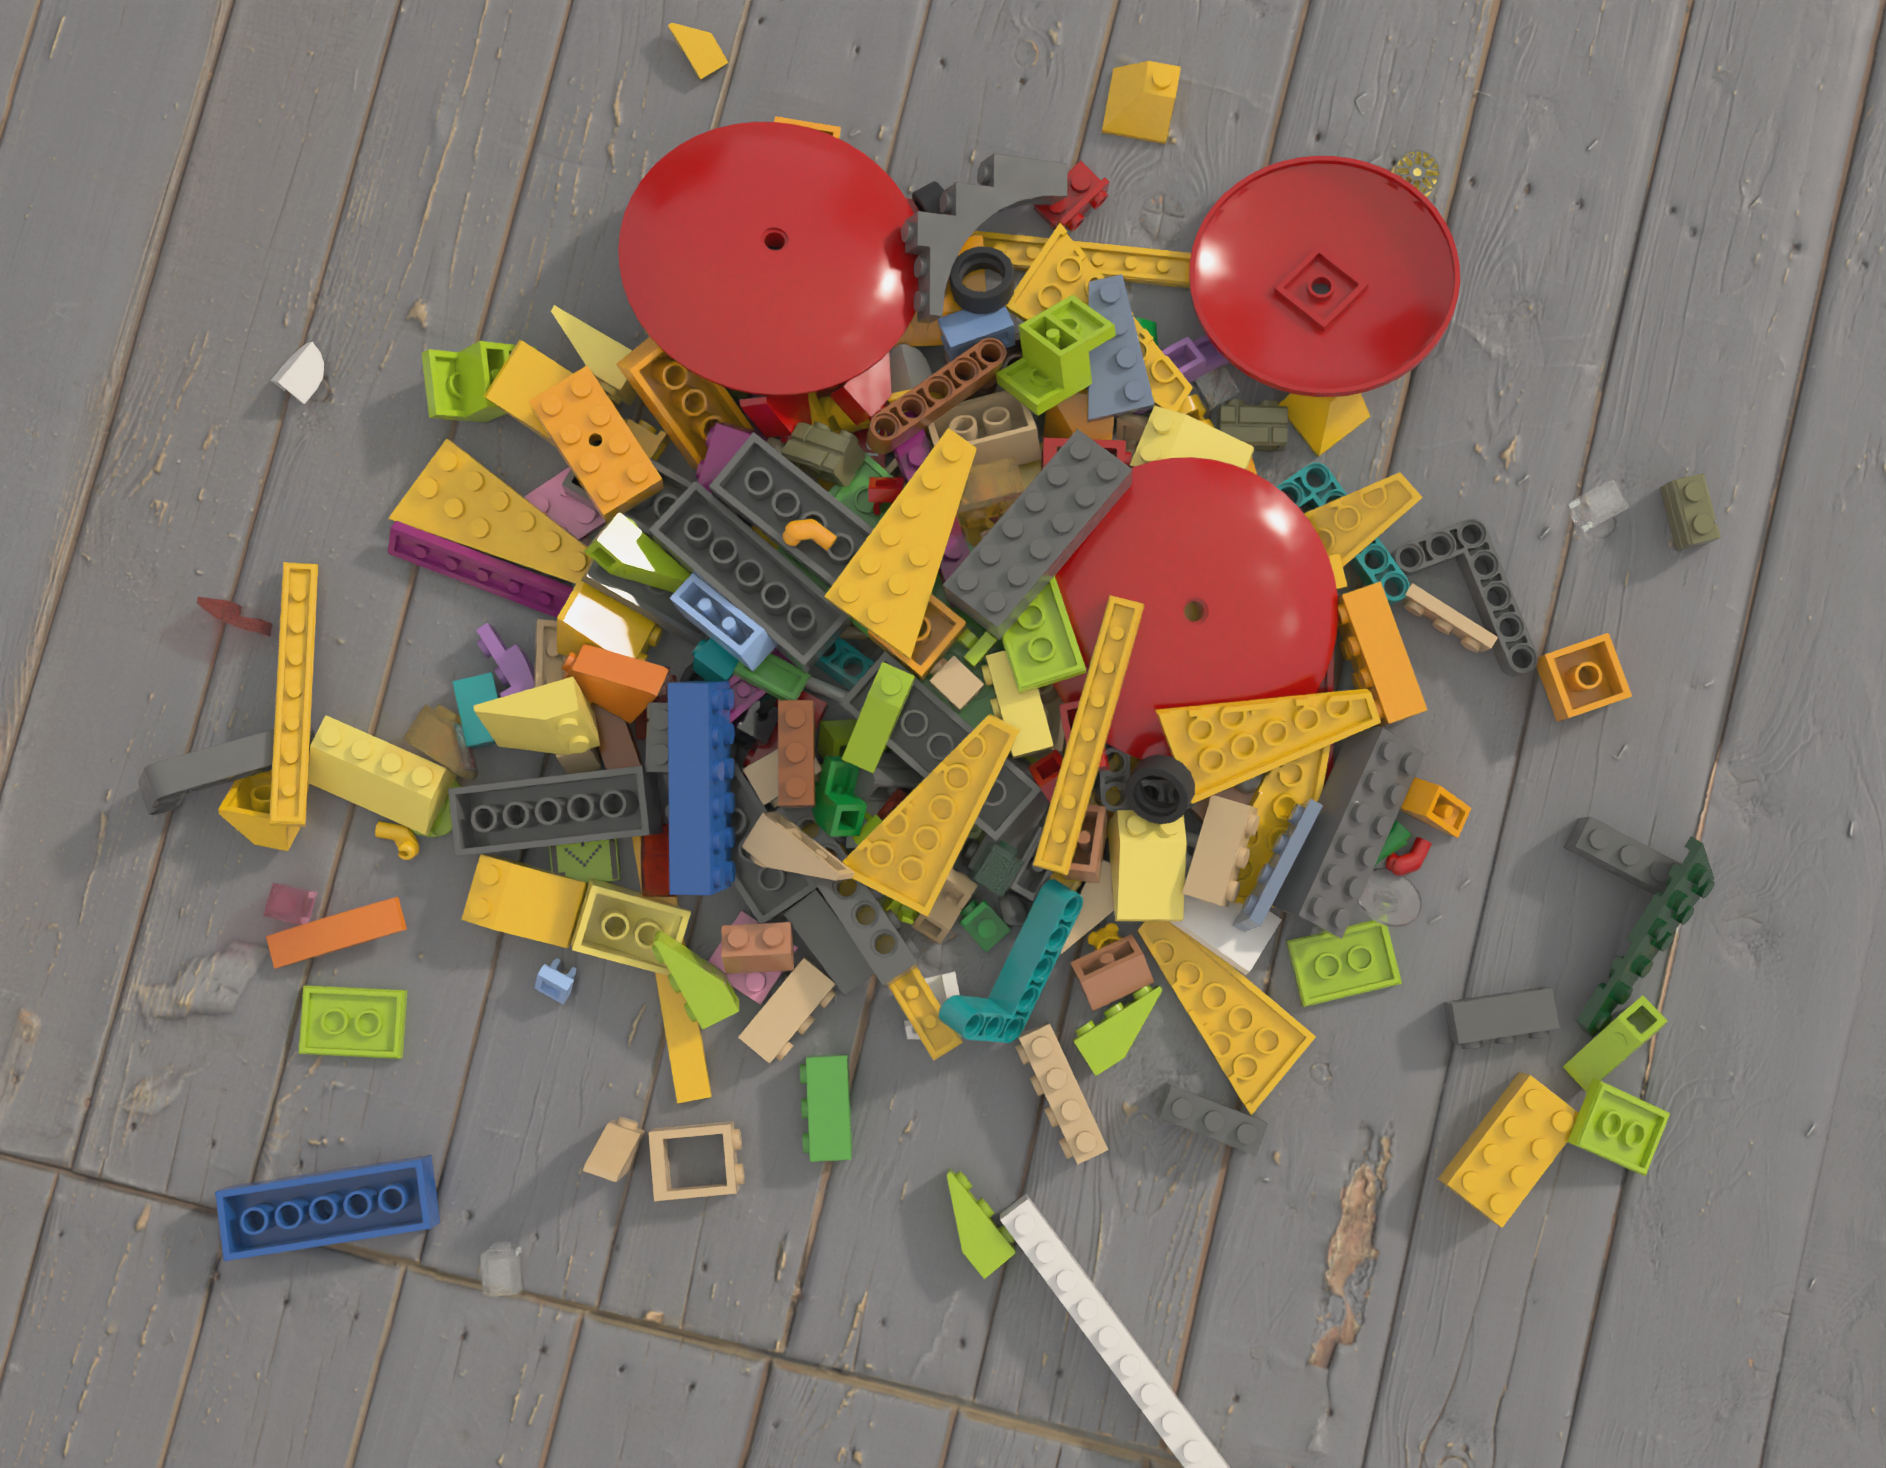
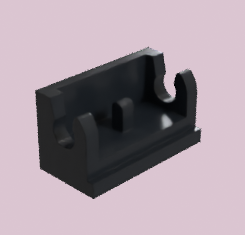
[733,702,778,750]

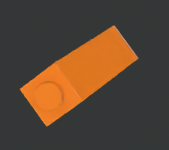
[560,643,669,724]

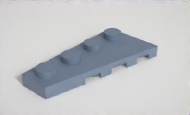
[1087,274,1155,423]
[1232,799,1323,932]

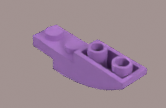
[1114,335,1230,421]
[476,623,542,753]

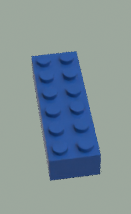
[668,681,736,895]
[215,1155,440,1261]

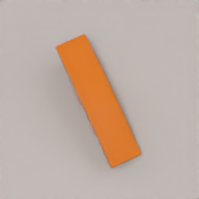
[266,897,407,969]

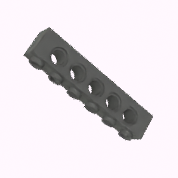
[774,808,921,988]

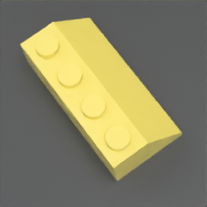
[308,715,457,836]

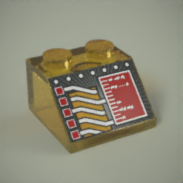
[403,704,478,780]

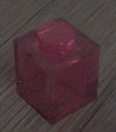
[263,883,317,924]

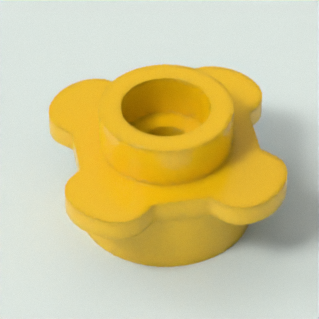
[1087,923,1123,951]

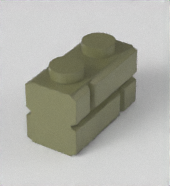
[1216,399,1288,451]
[781,422,865,487]
[1660,473,1721,551]

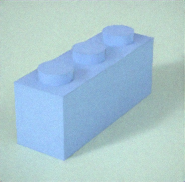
[670,573,776,672]

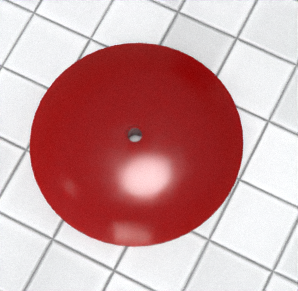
[618,122,919,396]
[1052,457,1338,760]

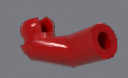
[1385,837,1432,876]

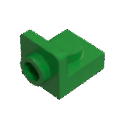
[959,899,1011,952]

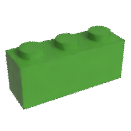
[800,1054,852,1162]

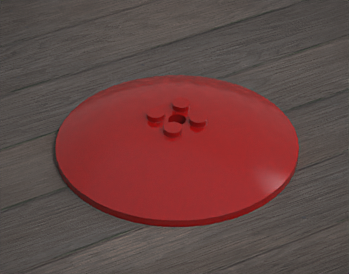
[1189,156,1460,397]

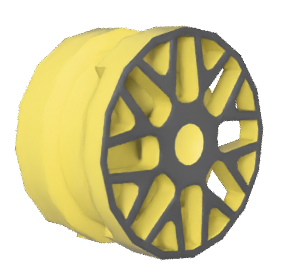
[1391,150,1440,197]

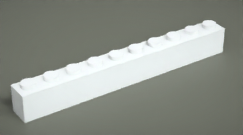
[999,1194,1230,1468]

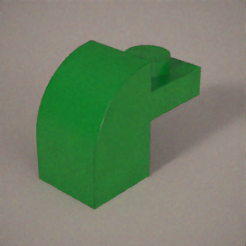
[811,756,867,837]

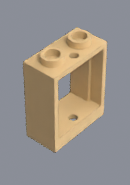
[648,1121,745,1201]

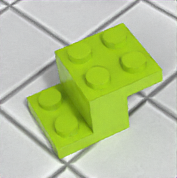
[996,295,1116,415]
[421,341,536,423]

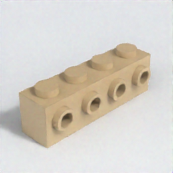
[1015,1022,1108,1165]

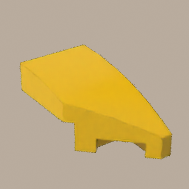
[667,23,729,80]

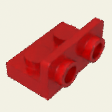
[1034,161,1110,232]

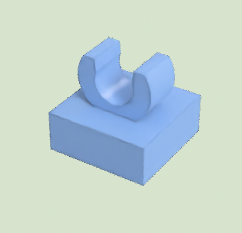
[534,958,576,1005]

